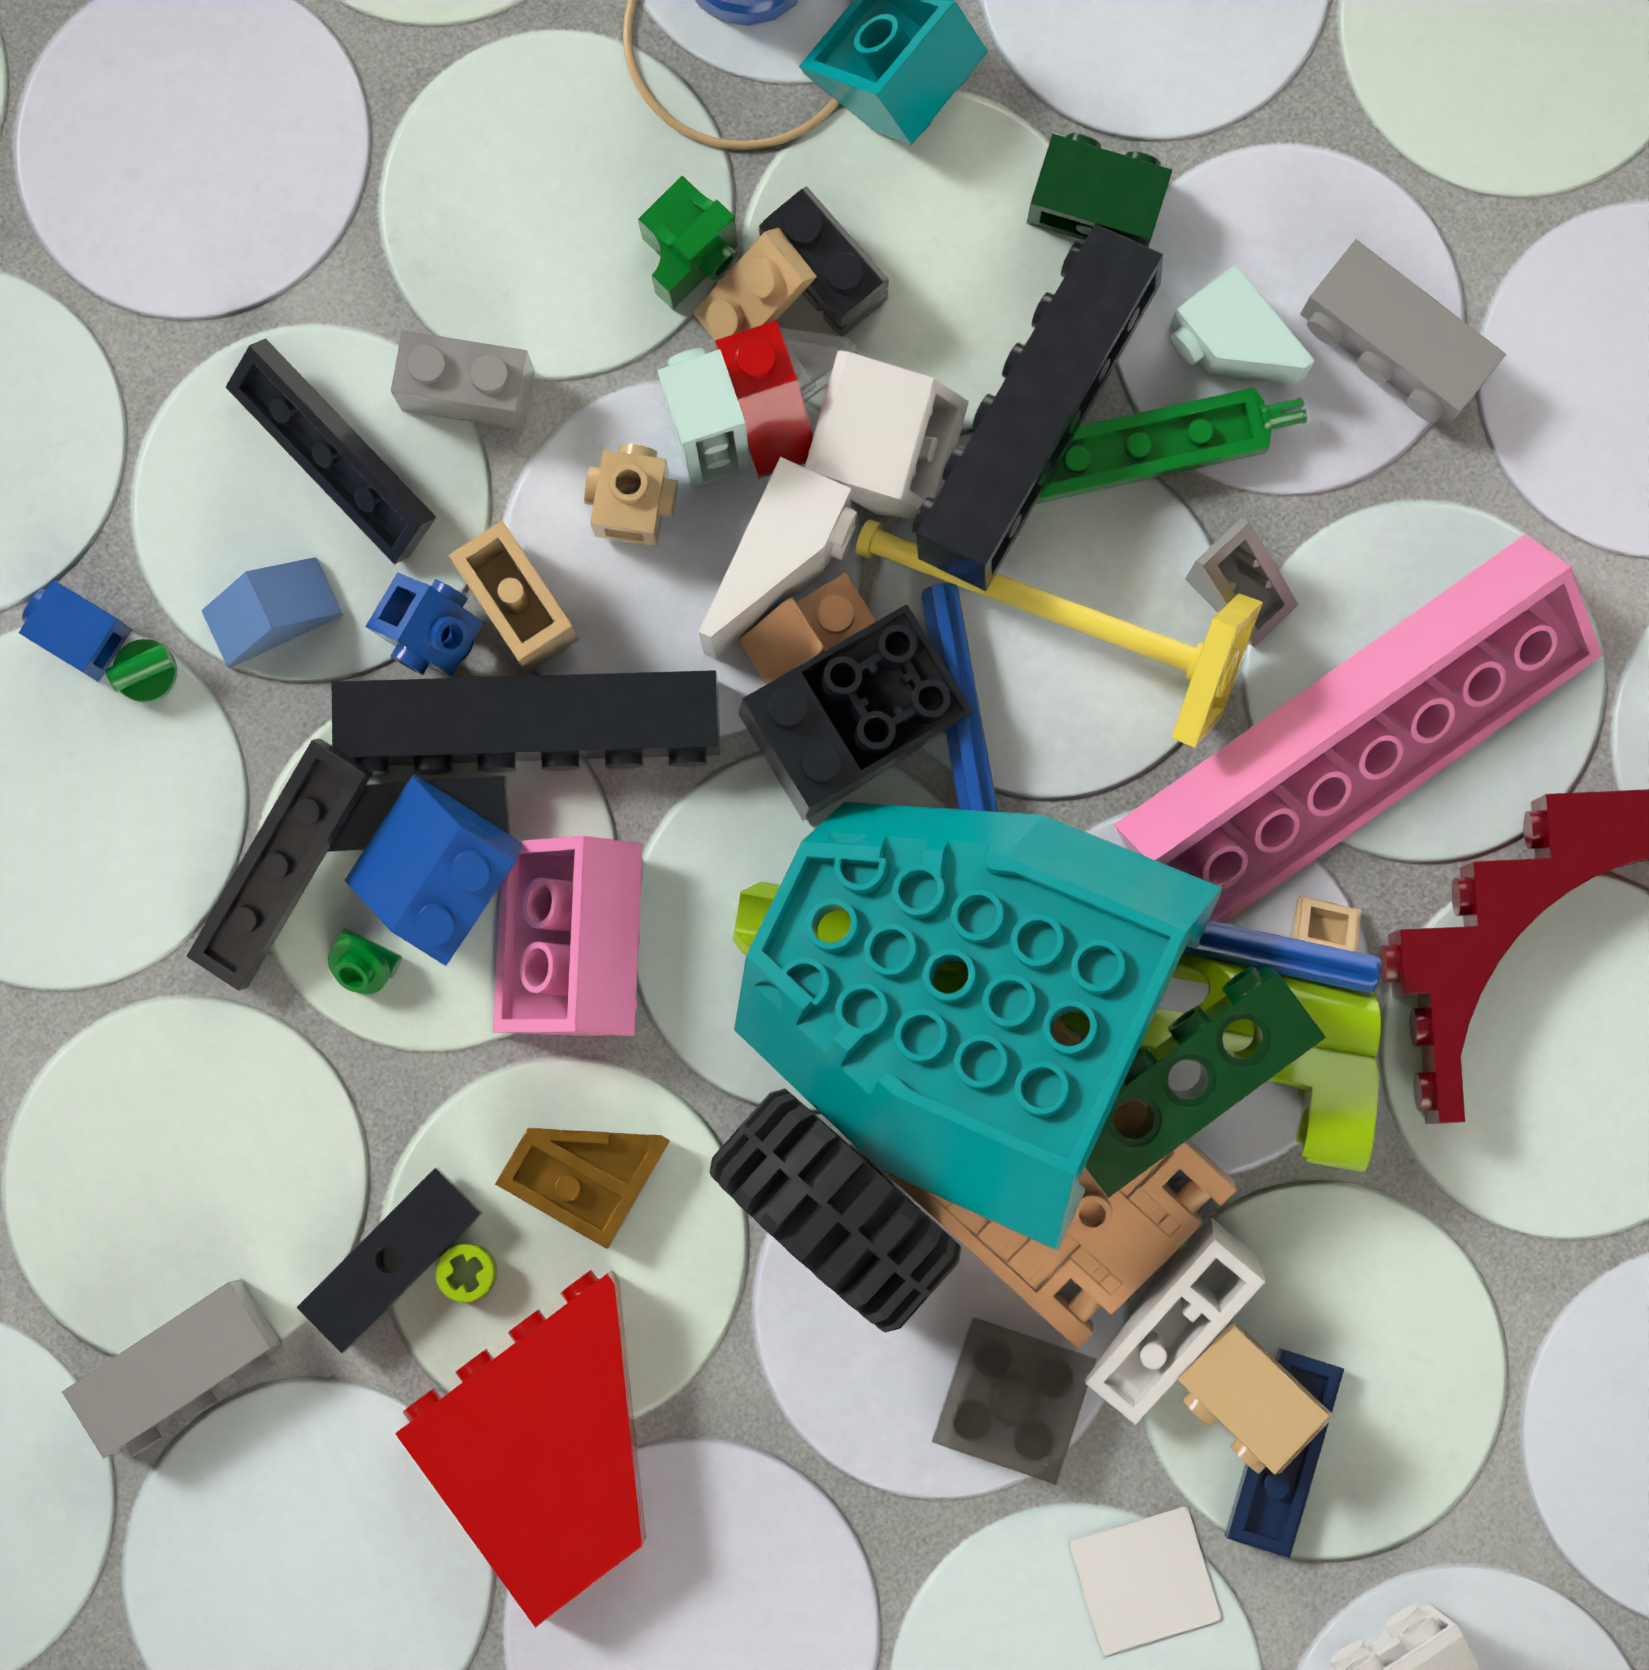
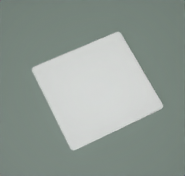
[1069,1507,1221,1656]

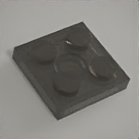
[931,1316,1097,1485]

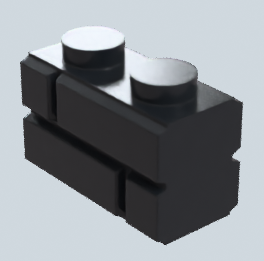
[759,186,889,338]

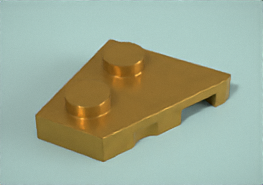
[495,1128,671,1249]

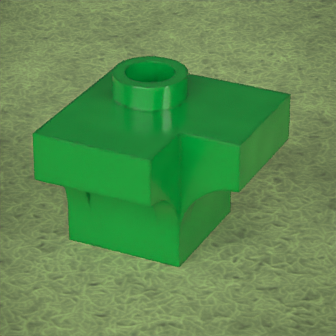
[638,175,738,310]

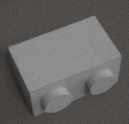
[390,330,535,430]

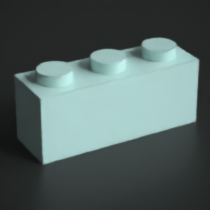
[657,348,751,489]

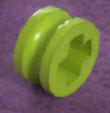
[436,1244,497,1302]

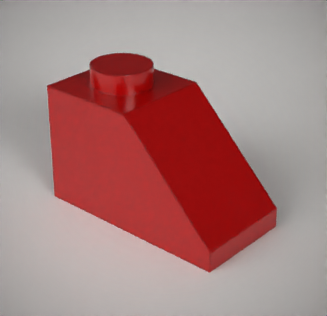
[715,320,813,479]

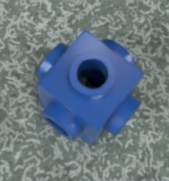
[365,572,484,676]

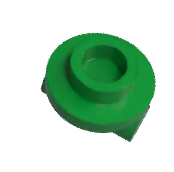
[105,639,177,703]
[328,928,402,994]

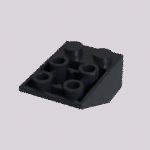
[738,604,973,821]

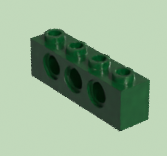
[1085,965,1326,1198]

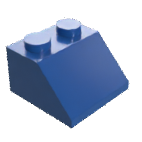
[344,774,522,966]

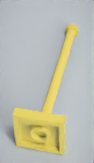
[856,519,1263,748]

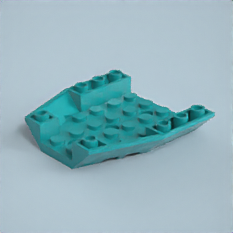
[734,802,1223,1251]

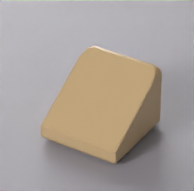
[1289,895,1362,952]

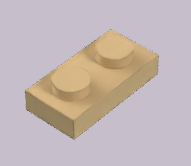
[693,228,817,341]

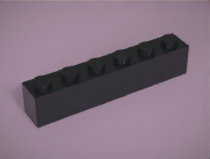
[912,224,1163,591]
[331,670,720,776]

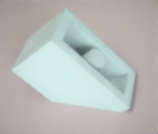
[1169,264,1315,385]

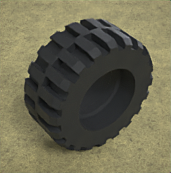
[709,1088,961,1333]

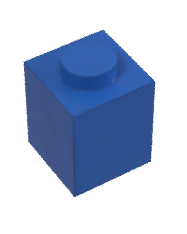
[18,579,132,682]

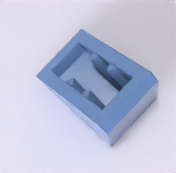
[201,557,343,669]

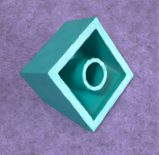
[799,0,988,145]

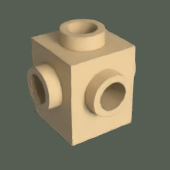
[584,444,678,546]

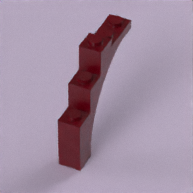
[1380,789,1649,1124]

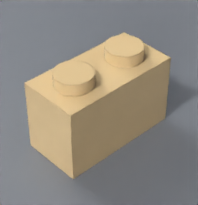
[448,520,579,674]
[1177,1322,1334,1475]

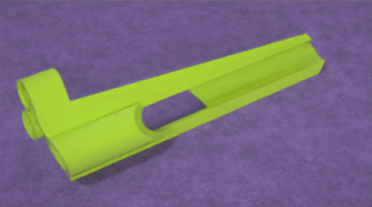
[733,882,1381,1173]

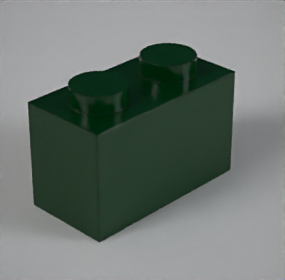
[1027,133,1173,247]

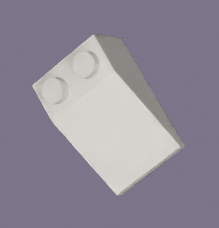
[699,457,858,659]

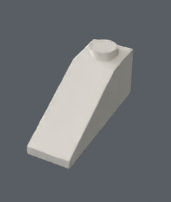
[1085,1217,1265,1425]

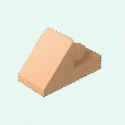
[739,572,876,684]

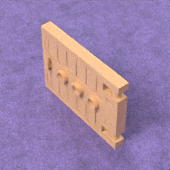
[883,1019,1237,1349]

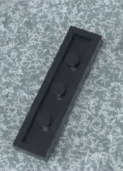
[225,338,436,565]
[186,738,373,991]

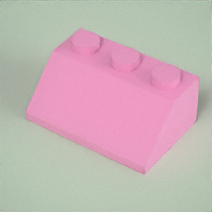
[493,836,643,1036]

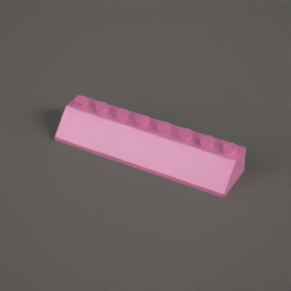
[1114,534,1603,923]

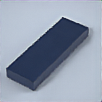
[1224,1348,1344,1558]

